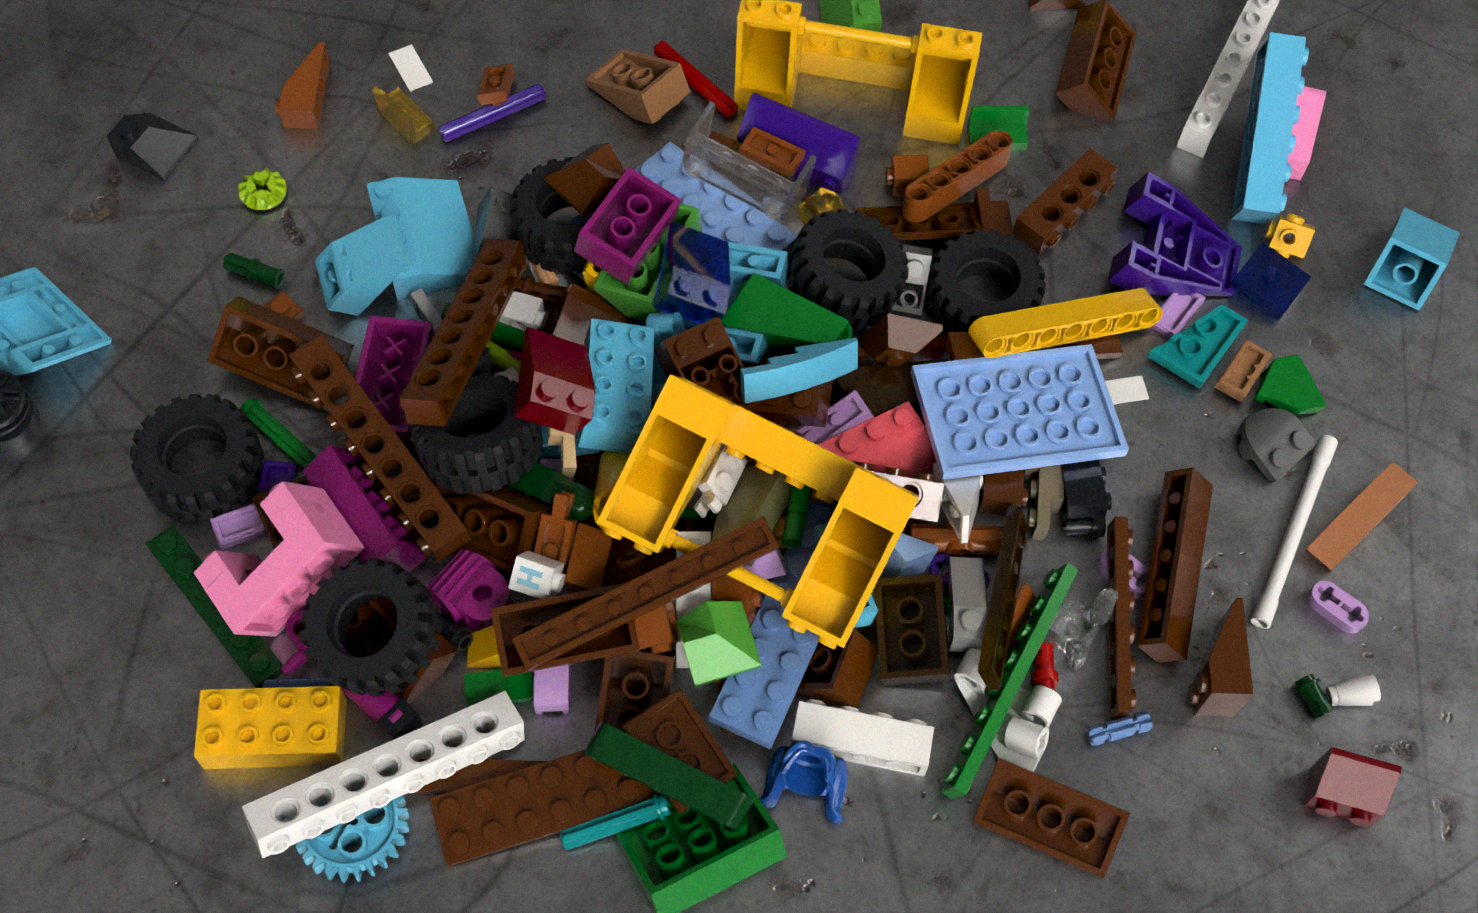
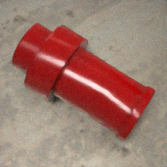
[1031,642,1059,691]

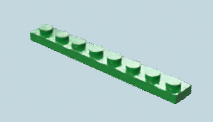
[941,563,1078,799]

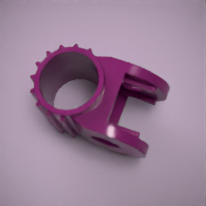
[427,548,512,632]

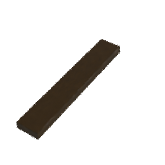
[978,506,1029,690]

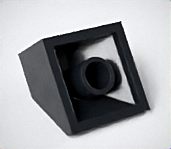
[106,113,199,181]

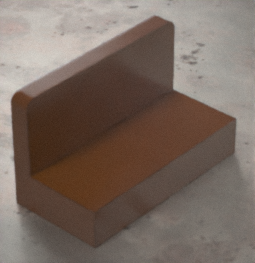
[973,188,1014,236]

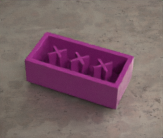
[351,316,434,450]
[303,445,426,572]

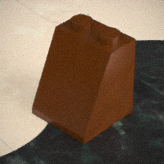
[542,283,637,345]

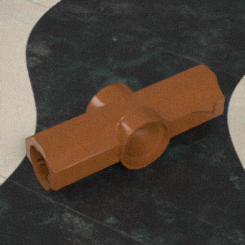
[909,521,1004,558]

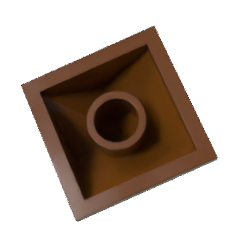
[545,143,625,217]

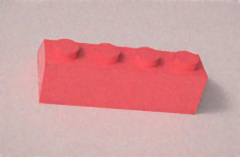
[818,401,936,478]

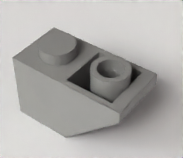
[892,244,933,315]

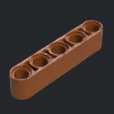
[902,130,1013,223]

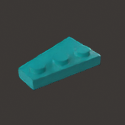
[1147,304,1248,389]

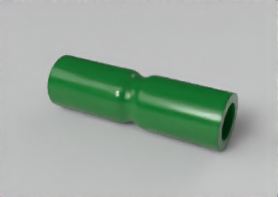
[782,485,811,548]

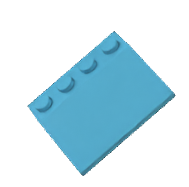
[366,177,474,301]

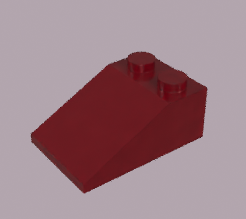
[514,327,595,435]

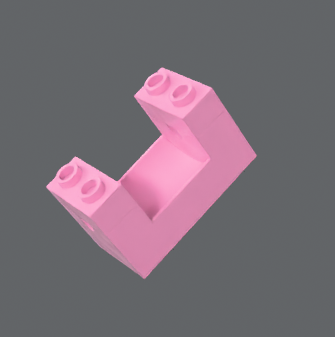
[193,481,365,637]

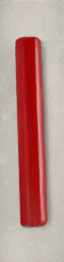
[654,40,739,118]

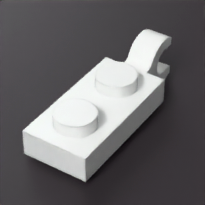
[694,444,748,518]

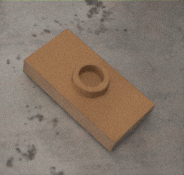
[1214,339,1272,403]

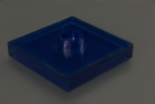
[1229,242,1311,320]

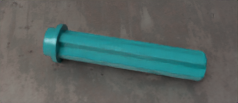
[560,793,671,850]

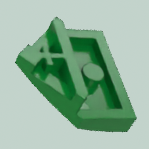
[1254,355,1327,415]

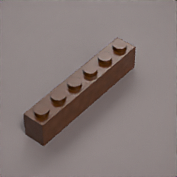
[1136,467,1213,663]

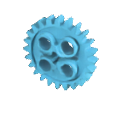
[295,788,410,883]

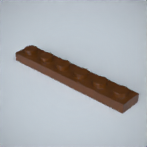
[1107,517,1136,719]

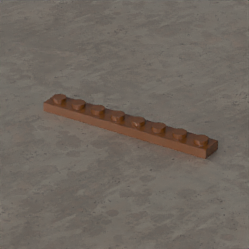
[512,516,779,671]

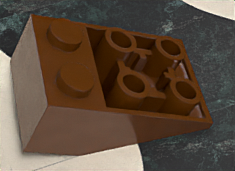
[653,317,762,409]

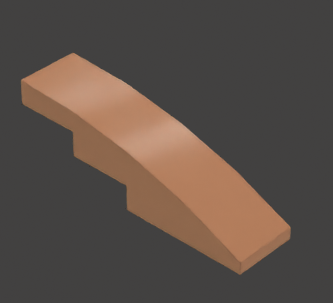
[1306,462,1418,572]

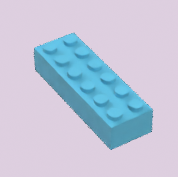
[1231,32,1309,225]

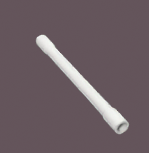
[1250,435,1338,629]

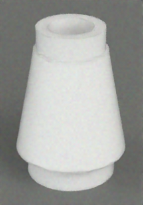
[1326,673,1381,706]

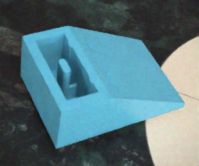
[315,213,409,316]

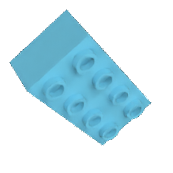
[578,318,654,454]

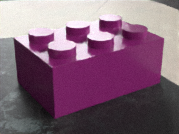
[574,167,682,285]

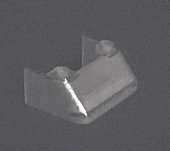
[682,101,817,220]

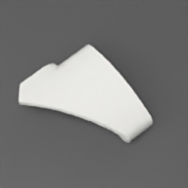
[954,648,1062,772]

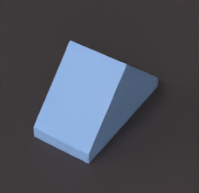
[883,533,938,578]

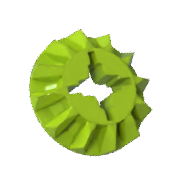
[238,167,287,210]

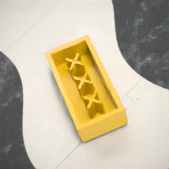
[194,686,347,769]

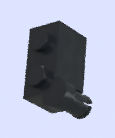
[1061,460,1112,538]

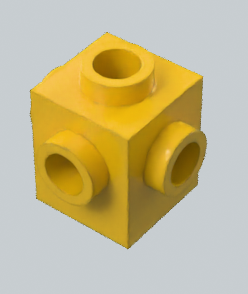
[1265,213,1315,259]

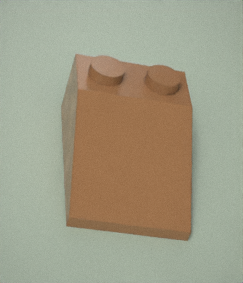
[584,49,690,124]

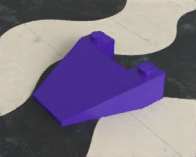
[1108,172,1242,296]

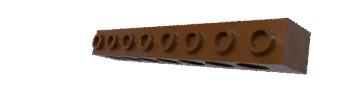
[399,238,527,427]
[289,334,471,563]

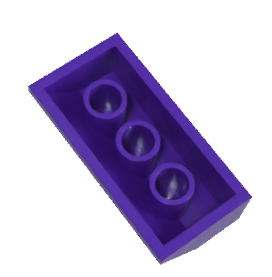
[737,93,860,197]

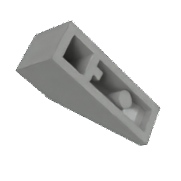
[949,557,988,652]

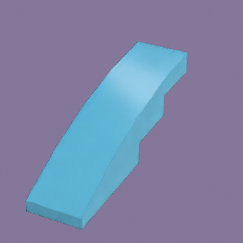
[740,337,858,404]

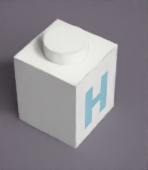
[508,551,566,599]

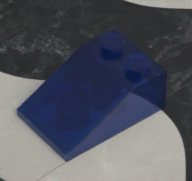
[653,221,731,324]

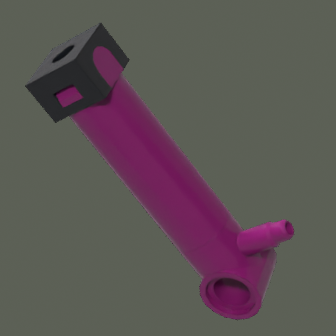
[280,610,423,741]

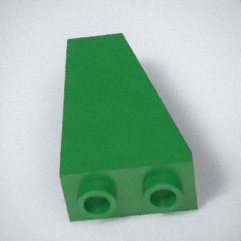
[721,273,852,351]

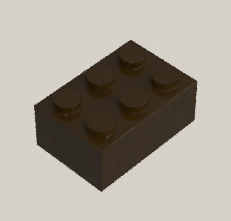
[874,574,951,686]

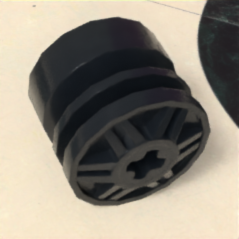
[0,370,40,454]

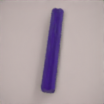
[439,84,546,142]

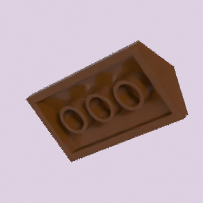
[857,202,984,240]
[973,757,1130,878]

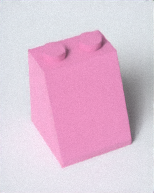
[1287,86,1327,180]

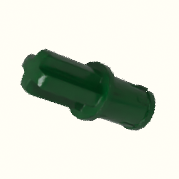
[223,253,285,288]

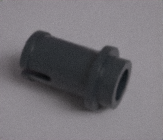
[435,612,473,651]

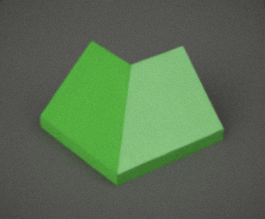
[676,601,762,687]

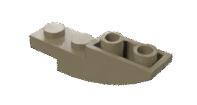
[1022,465,1064,540]

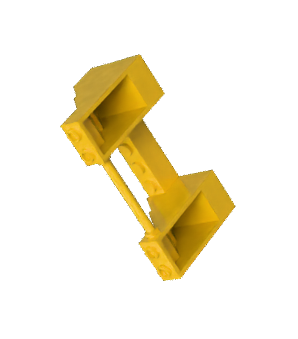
[734,0,982,145]
[597,374,919,649]

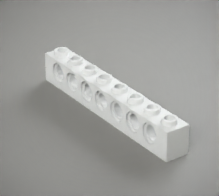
[1176,0,1280,158]
[242,691,525,858]

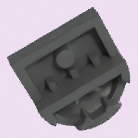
[1238,408,1317,483]

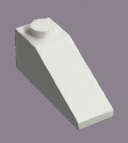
[933,463,984,544]

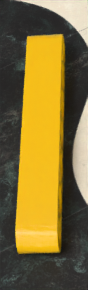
[968,288,1163,358]

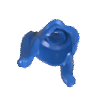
[759,741,848,824]

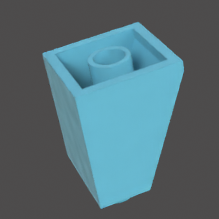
[1363,207,1460,311]

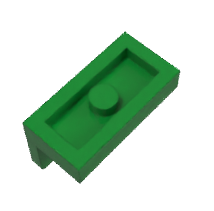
[967,106,1030,150]

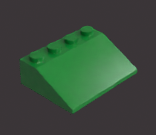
[615,763,787,913]

